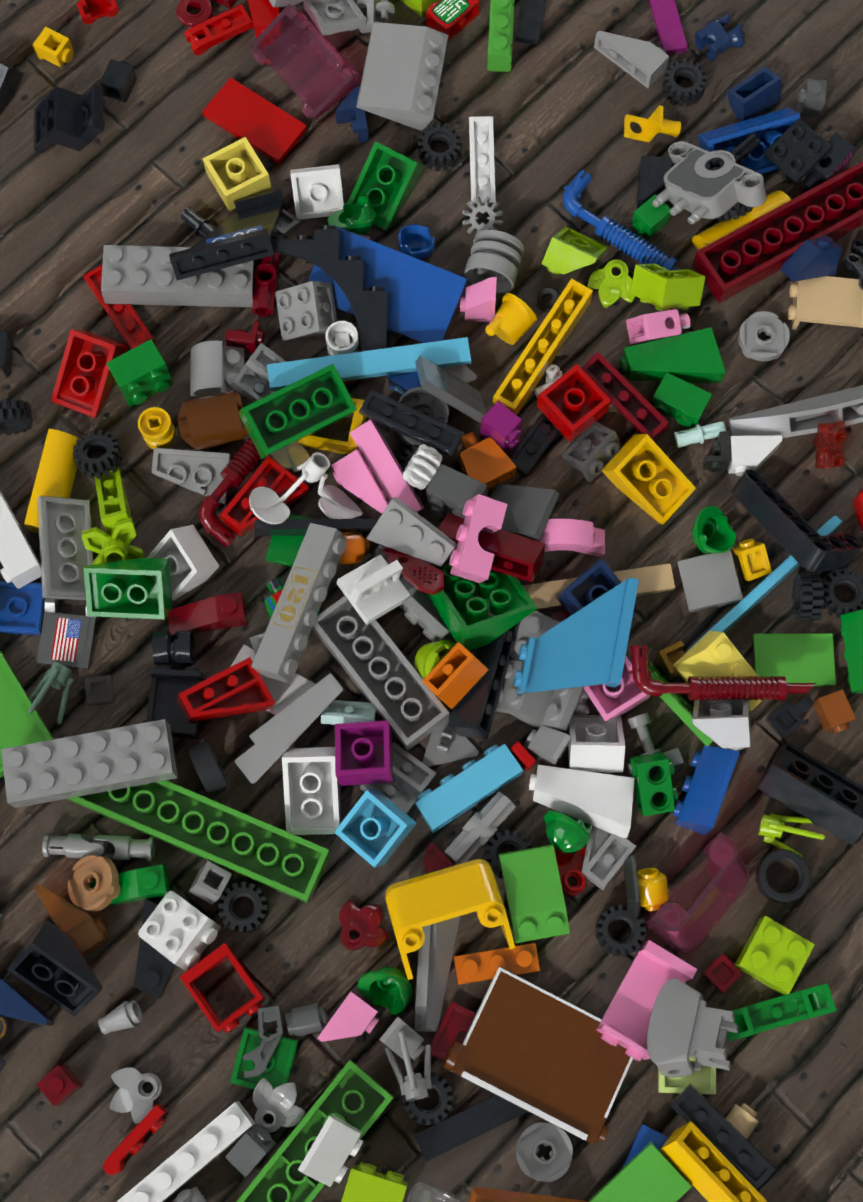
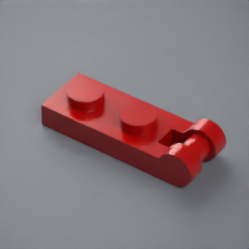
[184,4,253,56]
[103,1104,168,1175]

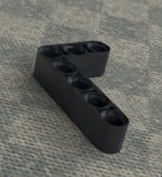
[732,469,863,572]

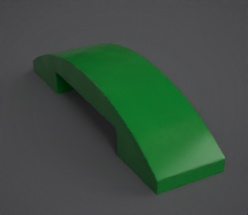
[727,983,837,1042]

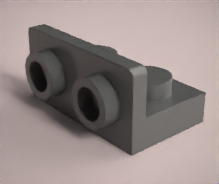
[561,422,622,482]

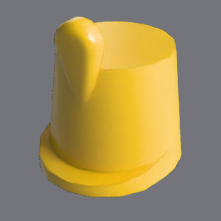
[485,293,538,345]

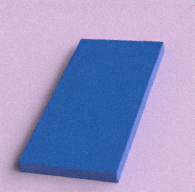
[308,224,468,343]

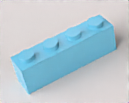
[415,744,523,833]

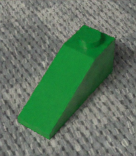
[90,865,171,906]

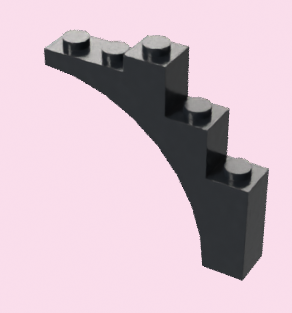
[271,225,391,352]

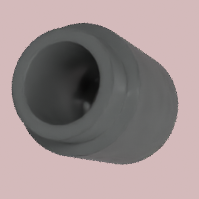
[285,1003,328,1036]

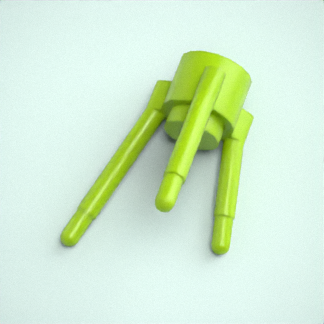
[758,813,825,857]

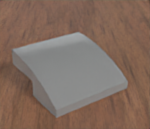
[230,343,286,403]
[678,551,743,613]
[360,742,436,814]

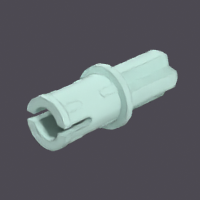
[674,421,726,448]

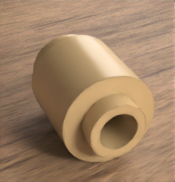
[726,1103,759,1139]

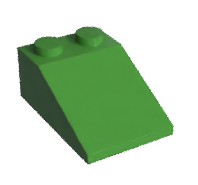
[499,844,570,943]

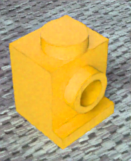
[33,26,74,68]

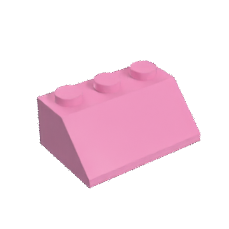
[583,656,650,722]

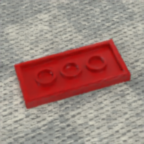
[202,77,307,164]

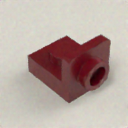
[225,321,265,353]

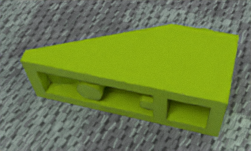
[94,466,132,535]

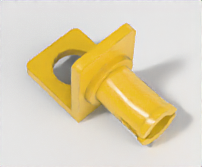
[624,105,681,143]

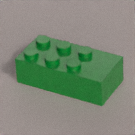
[238,364,357,459]

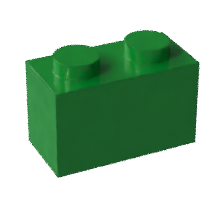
[651,372,712,428]

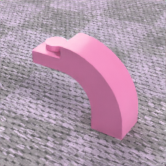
[533,519,605,557]

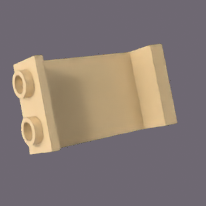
[788,276,863,330]

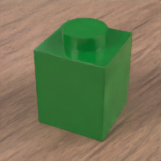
[631,194,671,240]

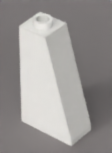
[529,765,634,838]

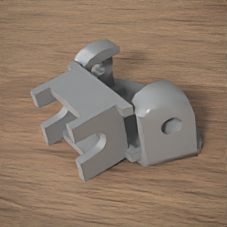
[647,978,739,1077]

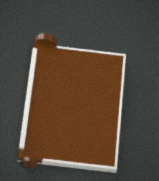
[442,967,633,1145]

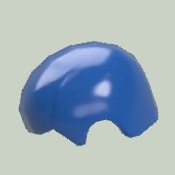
[398,224,435,260]

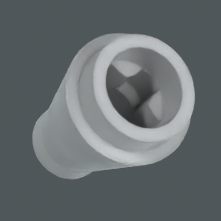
[98,1000,143,1035]

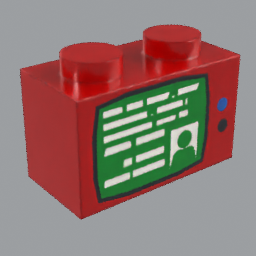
[426,0,480,42]

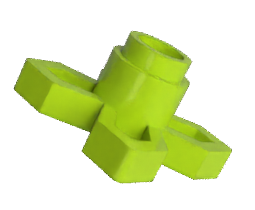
[82,518,145,565]

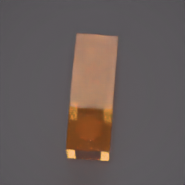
[34,884,108,957]

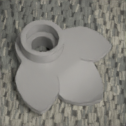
[109,1068,162,1124]
[253,1078,305,1133]

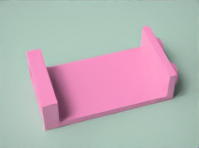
[596,940,697,1061]

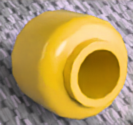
[637,868,669,911]

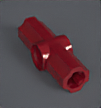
[252,253,281,317]

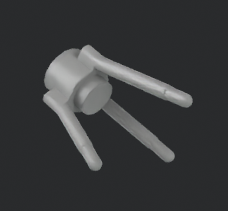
[385,1030,432,1101]

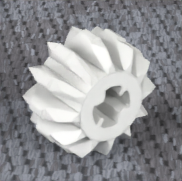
[403,444,442,490]

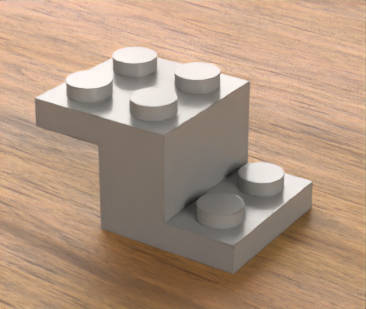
[495,660,583,731]

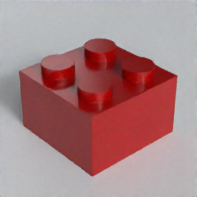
[537,364,611,442]

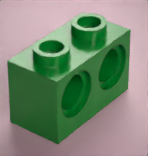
[630,752,677,817]

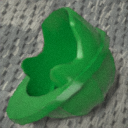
[327,196,376,236]
[691,506,736,554]
[544,811,592,853]
[358,966,412,1014]

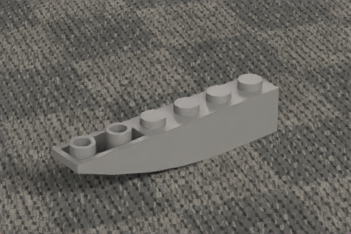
[729,385,863,438]

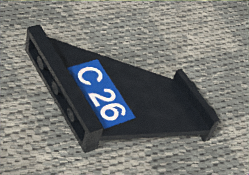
[169,188,287,281]

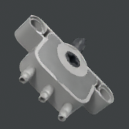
[652,134,767,224]

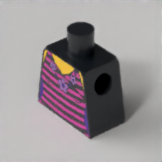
[800,132,855,192]

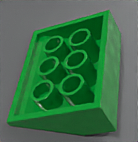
[422,556,537,651]

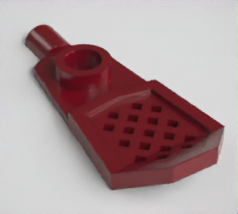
[381,547,444,595]

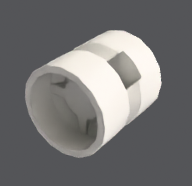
[326,321,360,356]

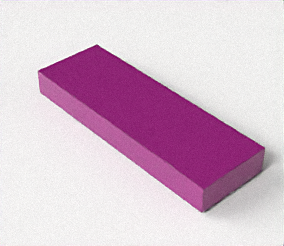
[648,0,688,55]

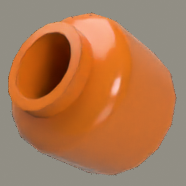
[339,531,370,565]

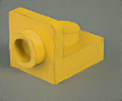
[732,539,772,581]

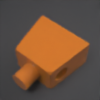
[459,432,516,491]

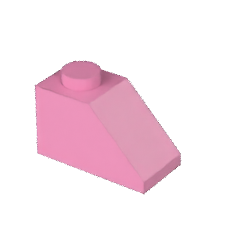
[460,277,497,322]
[317,992,379,1042]

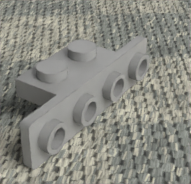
[399,576,470,652]

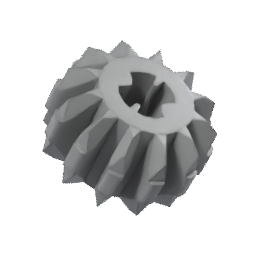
[462,197,503,234]

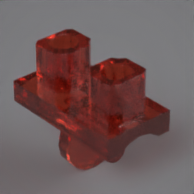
[813,420,847,469]

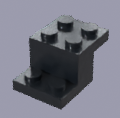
[34,84,105,153]

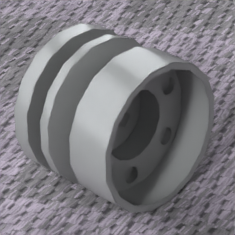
[464,230,524,293]

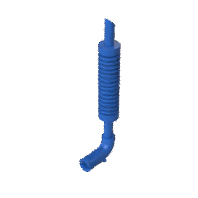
[563,170,681,271]

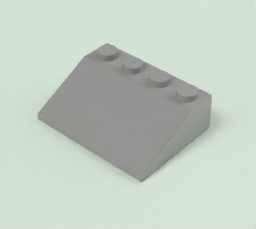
[356,22,448,131]

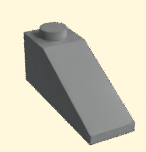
[594,31,669,88]

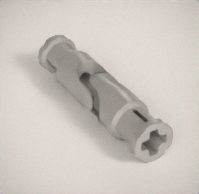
[42,833,155,861]

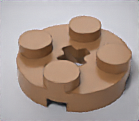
[68,855,121,911]

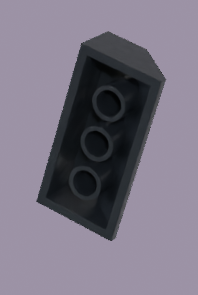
[758,740,863,845]

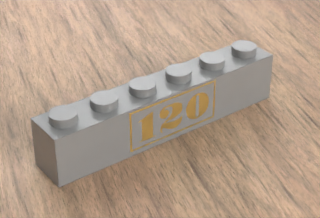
[251,523,348,683]

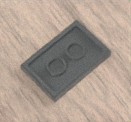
[415,355,486,423]
[490,484,559,540]

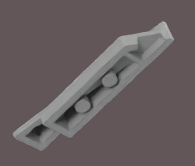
[234,673,343,784]
[415,916,461,1032]

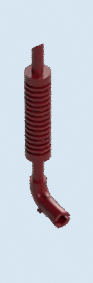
[199,437,261,547]
[629,645,816,700]

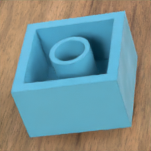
[334,788,416,868]

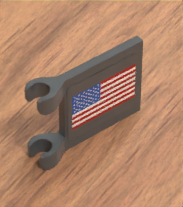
[36,598,97,669]

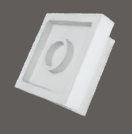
[290,164,344,220]
[336,555,411,625]

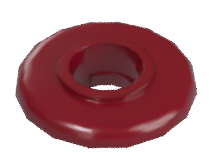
[176,0,213,27]

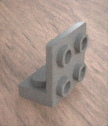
[275,281,337,341]

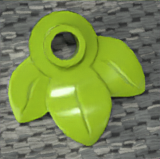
[587,259,635,308]

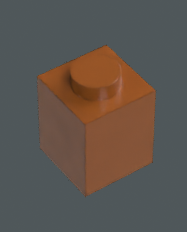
[813,689,856,734]

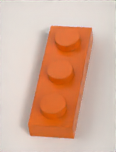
[454,943,540,985]

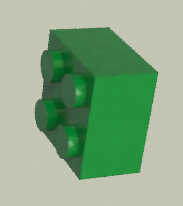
[106,339,174,407]

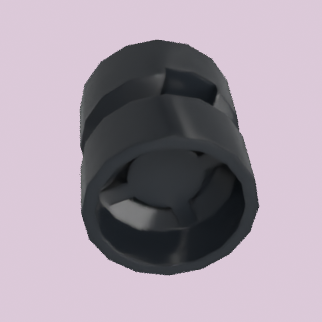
[152,630,195,665]

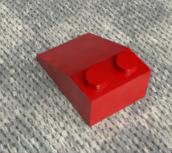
[51,329,128,418]

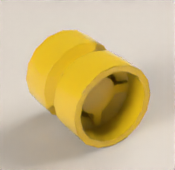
[138,407,176,450]

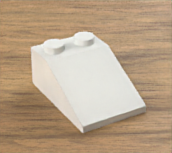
[282,747,341,835]

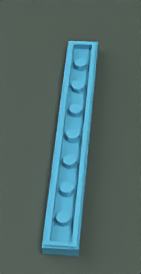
[267,337,471,391]
[688,516,843,651]

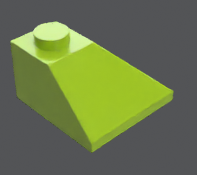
[542,226,609,274]

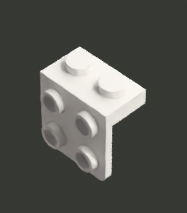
[138,891,221,971]

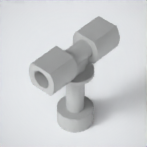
[626,713,683,778]

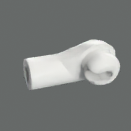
[534,365,562,398]

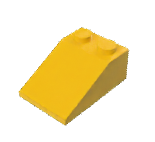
[601,434,696,525]

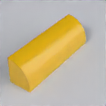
[692,190,791,250]
[24,429,81,533]

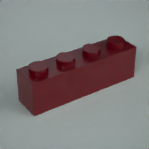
[581,352,670,442]
[438,513,545,582]

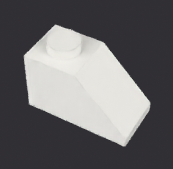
[728,435,782,476]

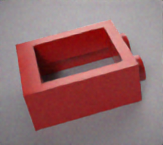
[179,943,266,1034]

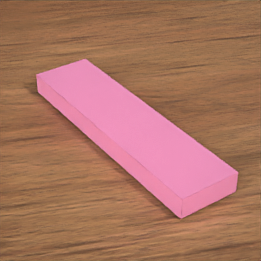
[350,420,424,513]

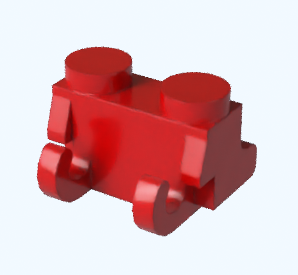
[76,0,119,24]

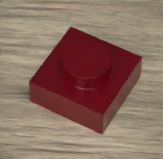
[702,953,743,994]

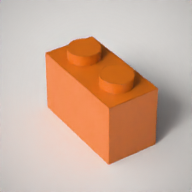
[422,642,489,709]

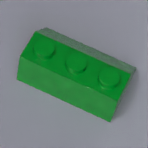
[840,609,863,694]

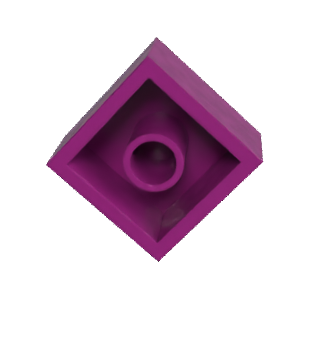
[335,721,394,786]

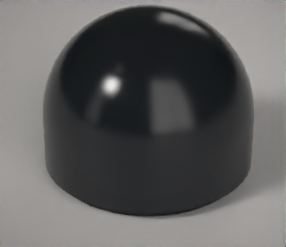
[537,288,561,313]

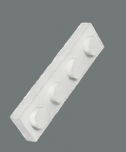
[469,116,496,207]

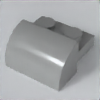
[190,341,244,398]

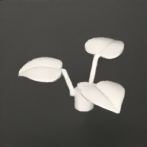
[249,441,363,524]

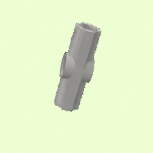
[445,791,516,865]

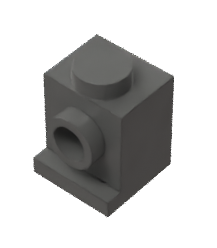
[796,79,827,118]

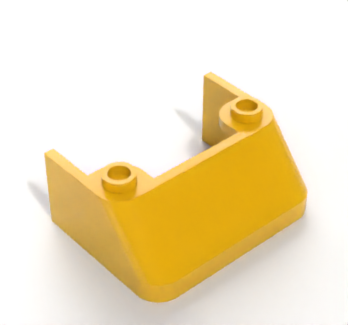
[385,859,515,980]

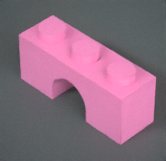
[449,494,508,583]

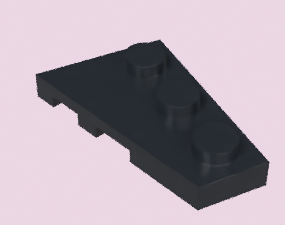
[134,899,176,998]

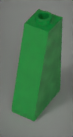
[619,327,726,383]

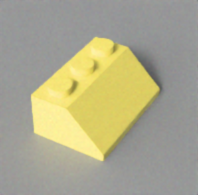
[672,631,763,711]

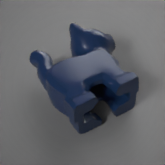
[695,14,745,62]

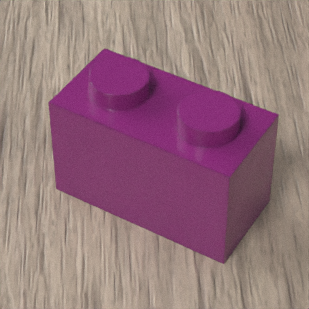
[480,401,522,453]

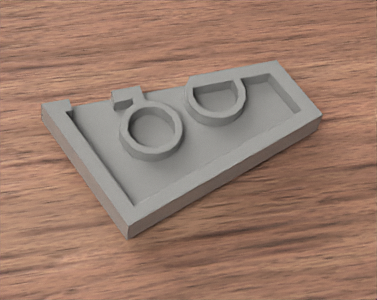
[151,448,231,505]
[366,497,458,567]

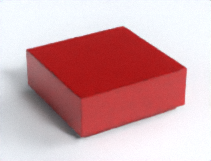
[510,741,536,771]

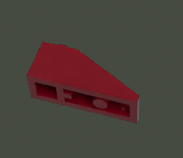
[168,592,248,635]

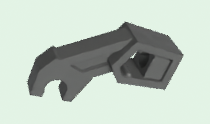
[243,1006,285,1078]

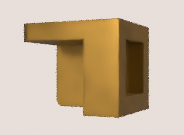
[655,641,684,681]

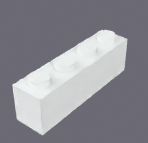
[0,491,41,589]

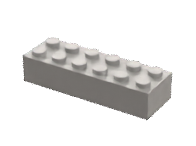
[101,245,255,308]
[312,596,449,751]
[1,719,178,808]

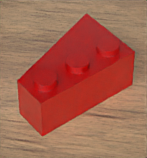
[220,456,309,537]
[177,657,276,723]

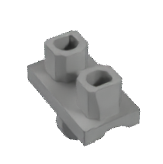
[357,0,395,33]

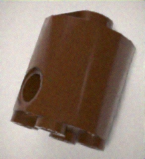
[177,389,249,451]

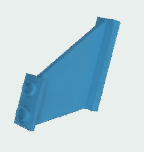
[513,577,639,695]

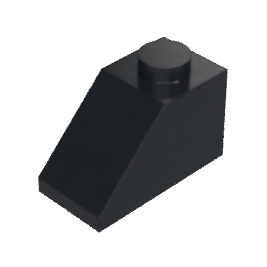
[636,156,671,210]

